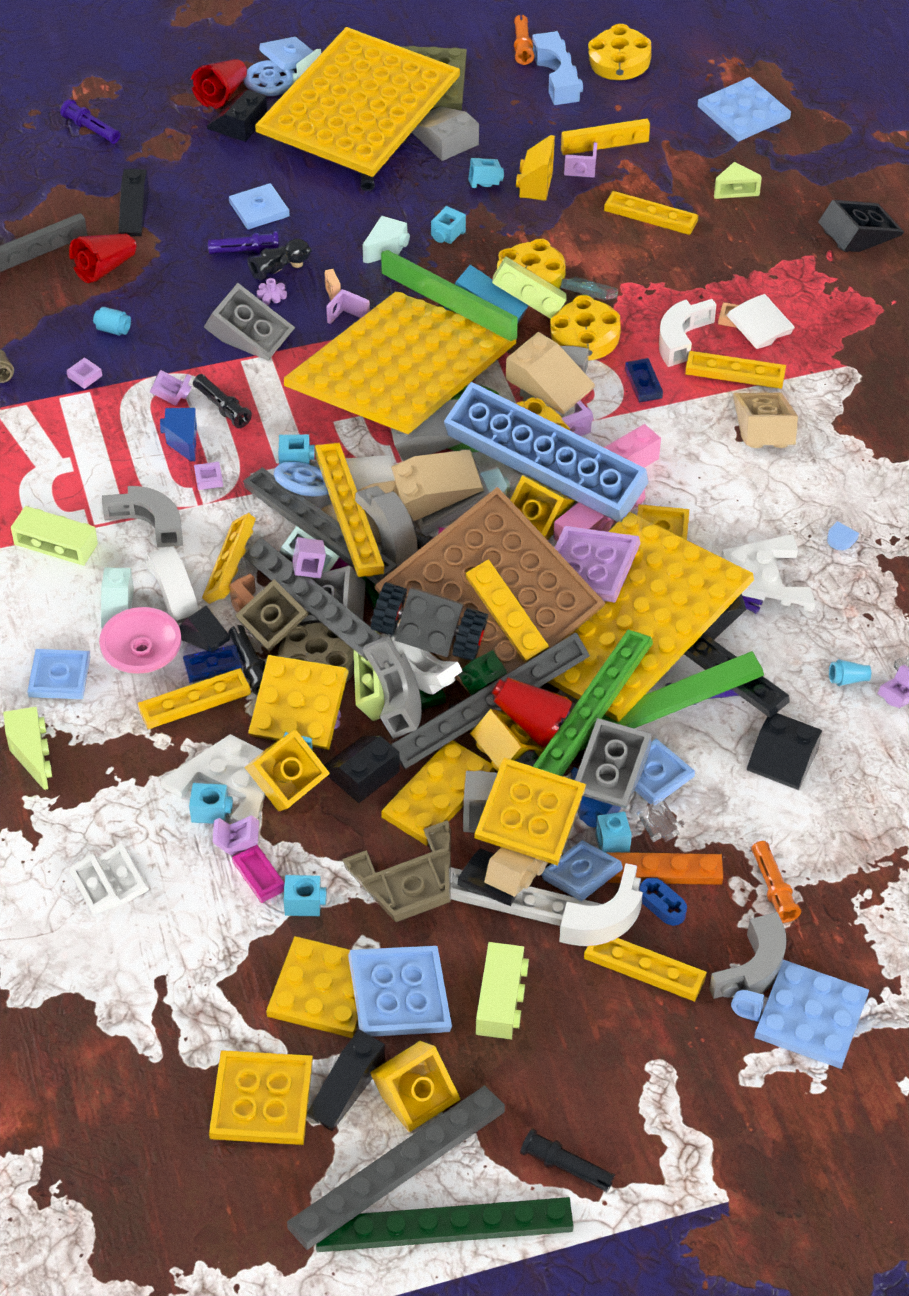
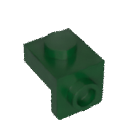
[458,650,508,695]

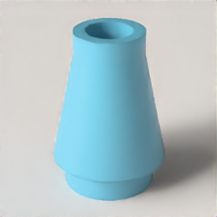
[829,659,872,686]

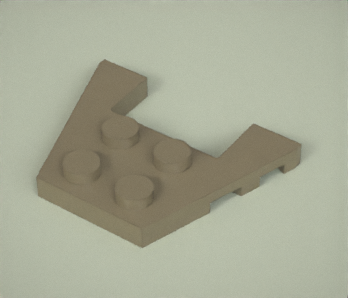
[342,820,451,922]

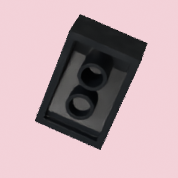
[818,200,904,252]

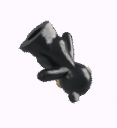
[247,238,312,281]

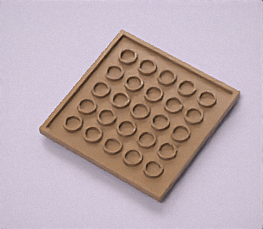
[375,487,605,695]

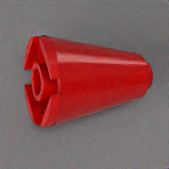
[191,59,247,109]
[69,234,137,283]
[492,677,572,747]

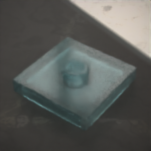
[560,277,618,300]

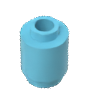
[93,307,131,336]

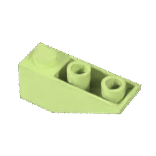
[3,707,52,790]

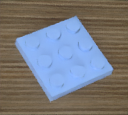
[698,77,791,142]
[348,946,452,1037]
[754,960,869,1069]

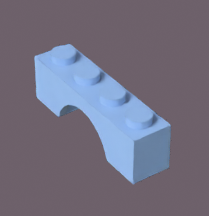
[532,31,583,105]

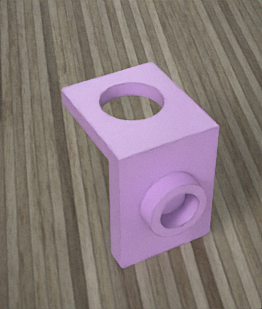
[564,143,597,177]
[327,289,370,324]

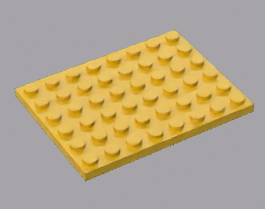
[256,27,460,177]
[284,291,516,435]
[547,512,754,722]

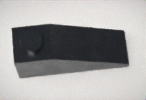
[118,169,149,236]
[307,1029,385,1131]

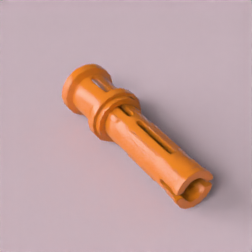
[514,15,534,65]
[751,841,801,923]

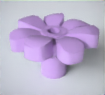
[257,278,287,305]

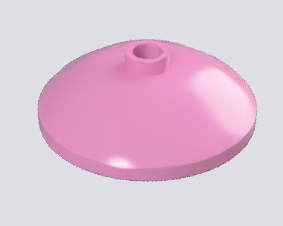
[99,607,181,674]

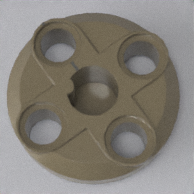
[278,623,354,682]

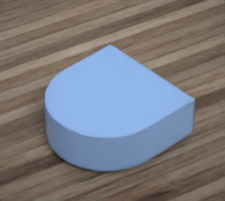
[827,521,859,550]
[731,990,764,1022]

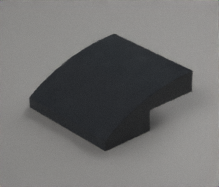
[457,848,517,906]

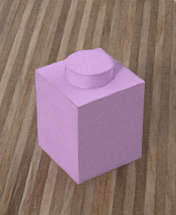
[292,537,326,578]

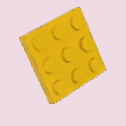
[248,655,348,750]
[475,757,586,866]
[266,936,359,1038]
[209,1050,313,1145]

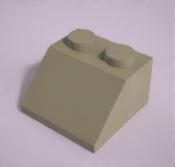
[235,579,309,651]

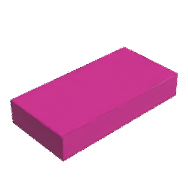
[232,845,285,903]

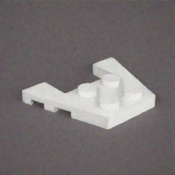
[721,535,815,611]
[160,734,265,824]

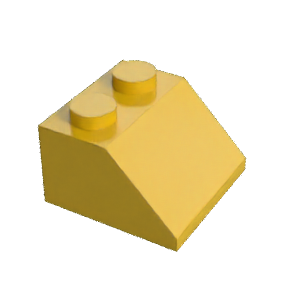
[516,135,555,201]
[510,475,576,540]
[470,709,547,771]
[244,729,330,811]
[370,1041,461,1132]

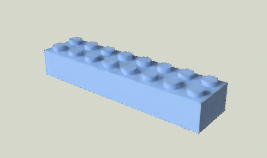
[444,382,648,522]

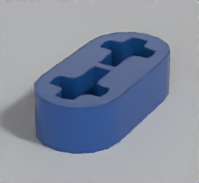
[640,878,687,926]

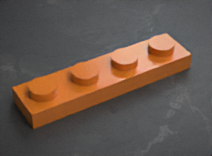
[607,852,723,885]

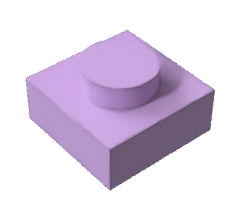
[67,358,102,389]
[194,462,223,490]

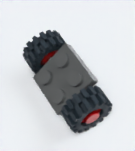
[371,582,488,661]

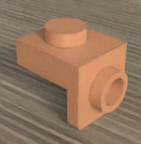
[229,573,256,613]

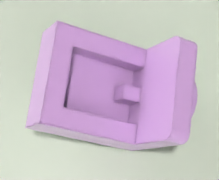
[150,370,192,406]
[562,400,593,436]
[877,665,909,709]
[213,815,259,856]

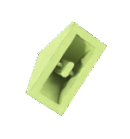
[714,162,762,199]

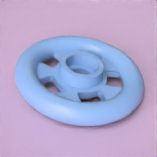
[244,60,295,96]
[274,462,328,497]

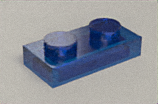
[625,358,663,403]
[183,645,242,683]

